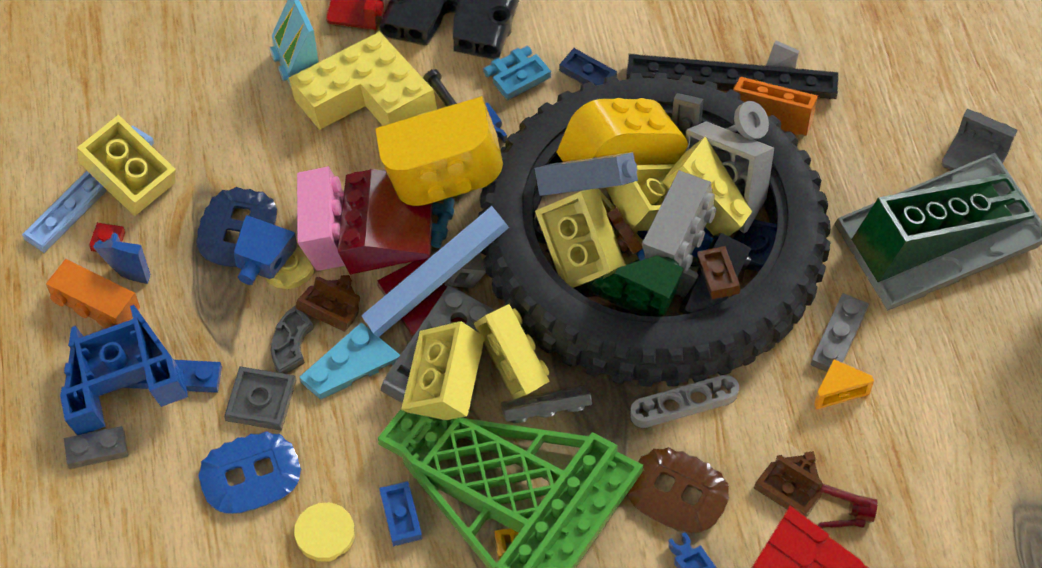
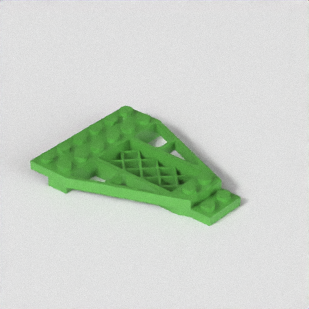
[378,409,643,568]

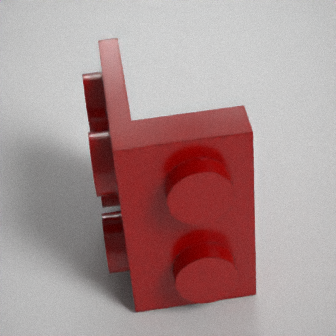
[326,0,384,30]

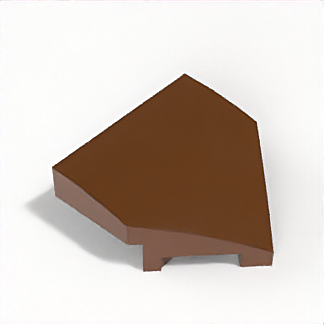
[295,275,360,332]
[754,451,823,517]

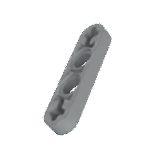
[630,375,739,428]

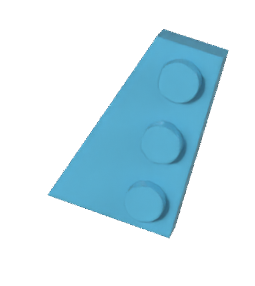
[299,322,400,400]

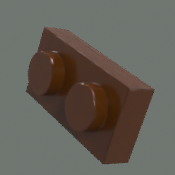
[697,246,740,299]

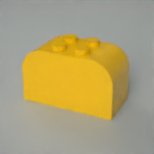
[375,96,503,206]
[557,98,688,165]

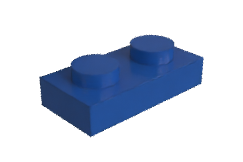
[379,481,422,546]

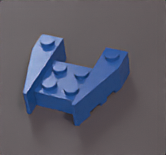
[60,305,188,435]

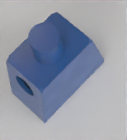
[234,215,297,285]

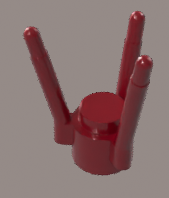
[818,484,878,528]

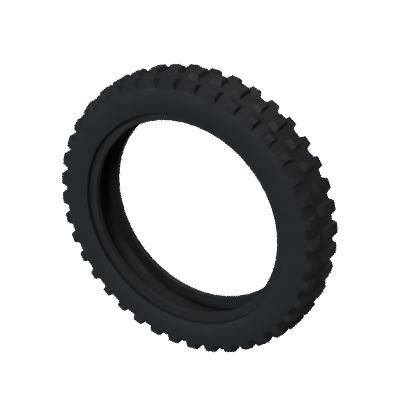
[478,73,831,387]

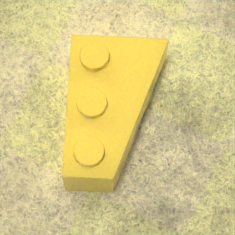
[662,136,752,236]

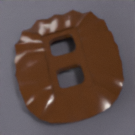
[627,447,729,533]

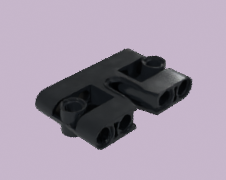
[379,0,519,59]

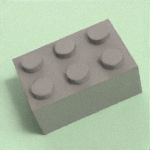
[642,170,716,273]

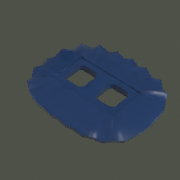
[196,187,277,267]

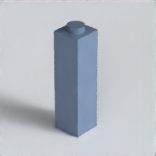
[535,152,638,196]

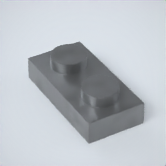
[64,426,128,469]

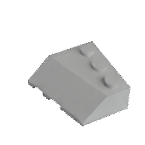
[686,121,774,233]

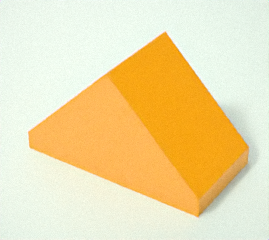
[814,359,874,410]

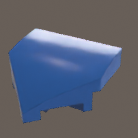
[94,233,151,284]

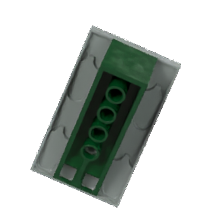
[835,153,1042,311]

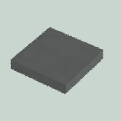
[224,366,296,431]

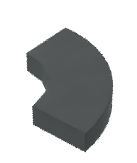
[271,305,314,374]

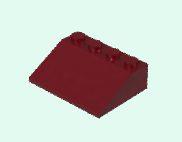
[338,169,433,275]

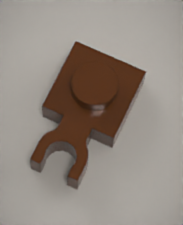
[607,207,643,256]

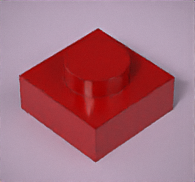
[89,222,125,252]

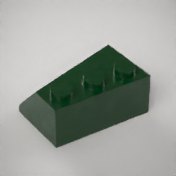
[583,256,684,317]

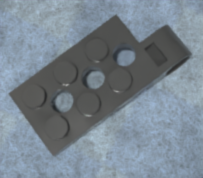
[381,285,495,403]

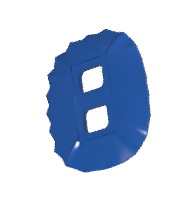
[198,431,301,514]

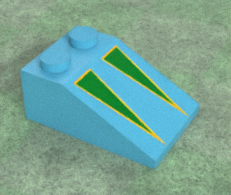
[270,0,319,89]

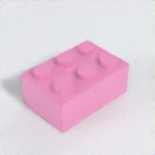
[297,166,345,271]

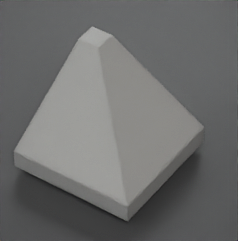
[766,41,799,68]

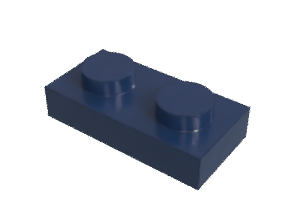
[559,48,617,86]

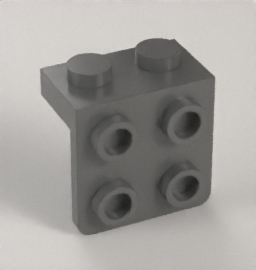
[942,108,1018,171]

